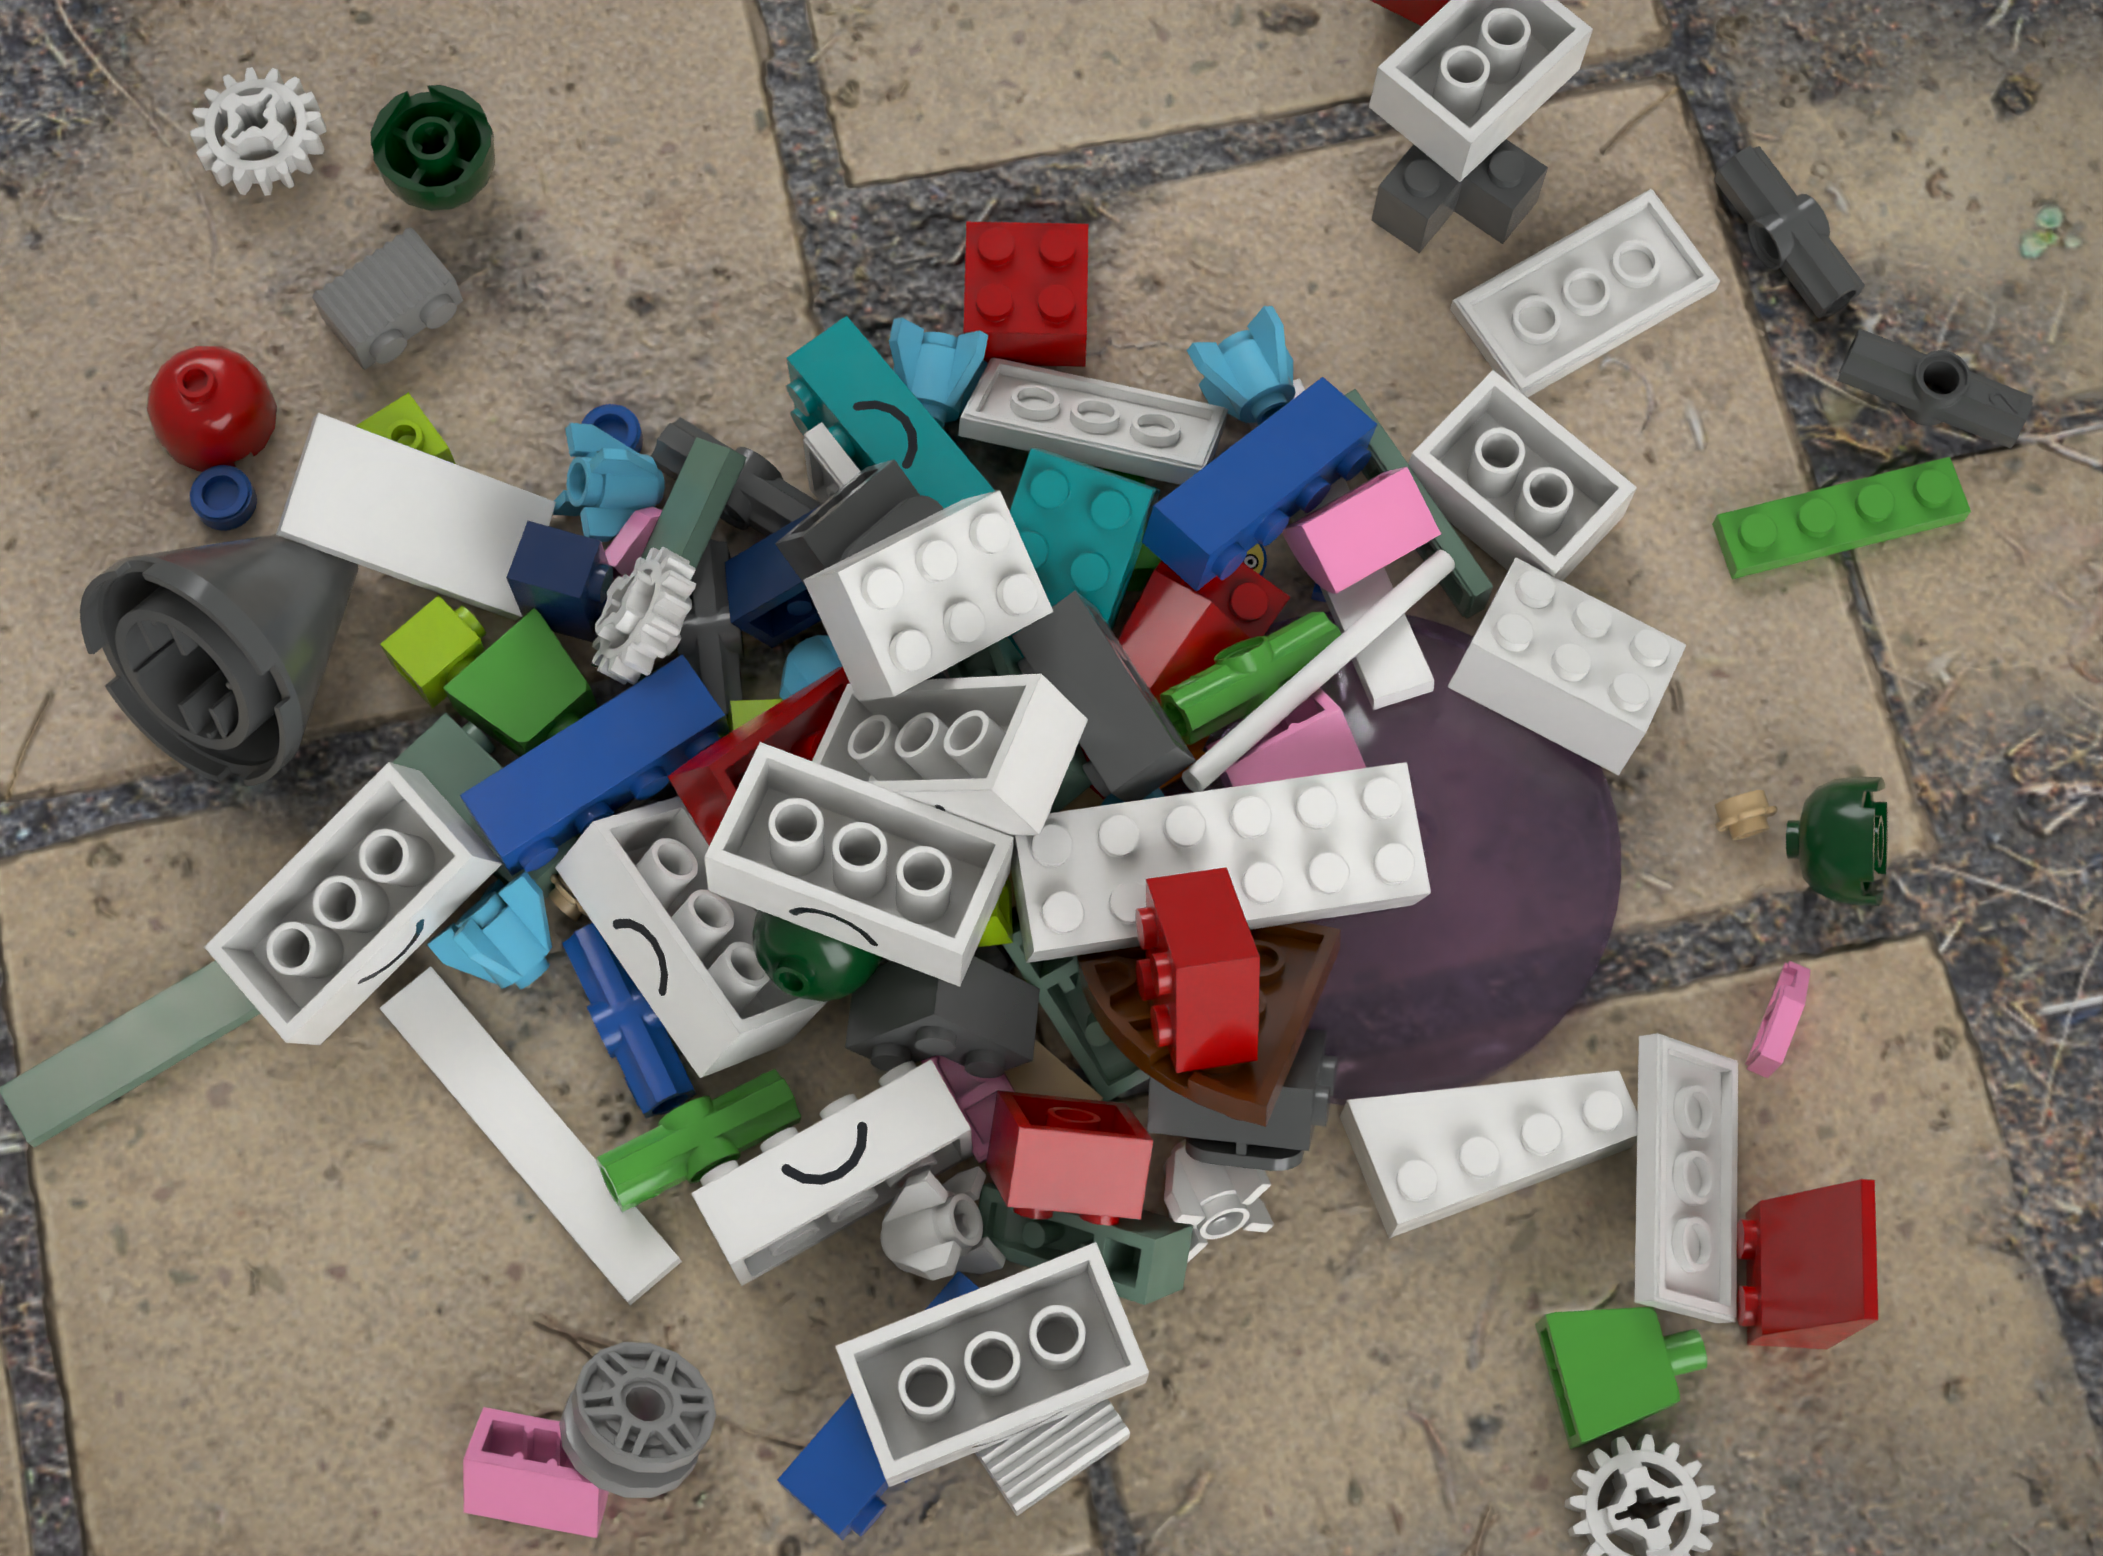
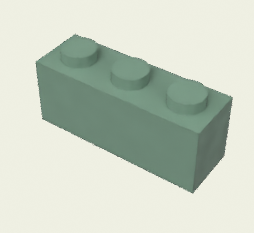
[392,713,581,900]

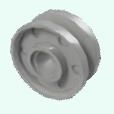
[559,1342,716,1498]

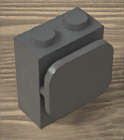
[775,459,944,586]
[1147,1028,1338,1171]

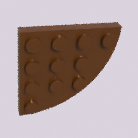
[1077,922,1341,1127]

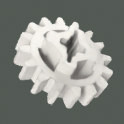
[190,67,327,196]
[592,547,696,685]
[1565,1434,1719,1556]

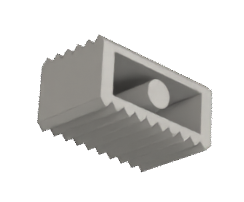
[312,228,463,370]

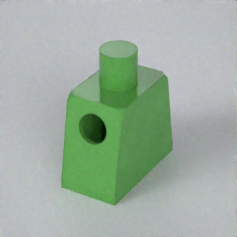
[443,608,598,757]
[1535,1307,1707,1449]

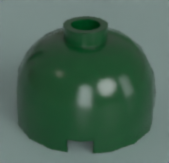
[370,85,495,211]
[1786,776,1888,906]
[752,910,883,1002]

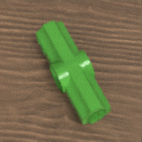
[1160,612,1341,745]
[596,1069,801,1212]

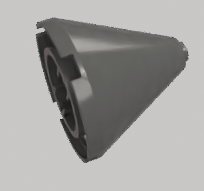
[80,534,358,786]

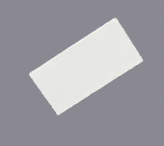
[1450,188,1720,398]
[958,357,1228,485]
[276,413,556,621]
[1635,1033,1738,1323]

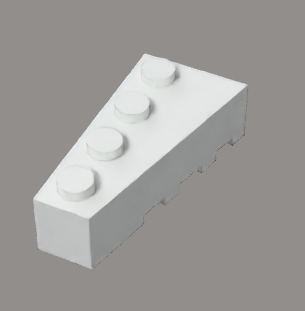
[1339,1071,1638,1238]

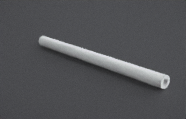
[1182,550,1455,792]

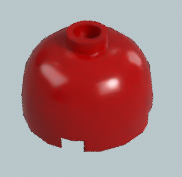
[147,346,277,472]

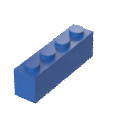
[1142,377,1377,591]
[460,654,730,876]
[777,1271,980,1541]

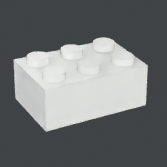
[1369,0,1593,182]
[1409,370,1637,581]
[803,490,1053,702]
[1448,557,1686,775]

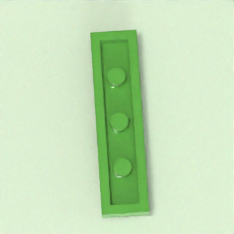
[1712,457,1971,579]

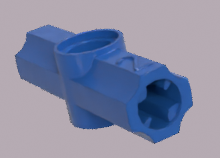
[562,923,696,1119]

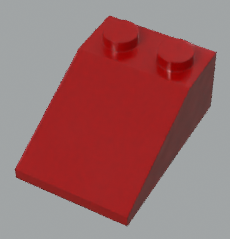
[668,666,850,846]
[1737,1179,1879,1349]

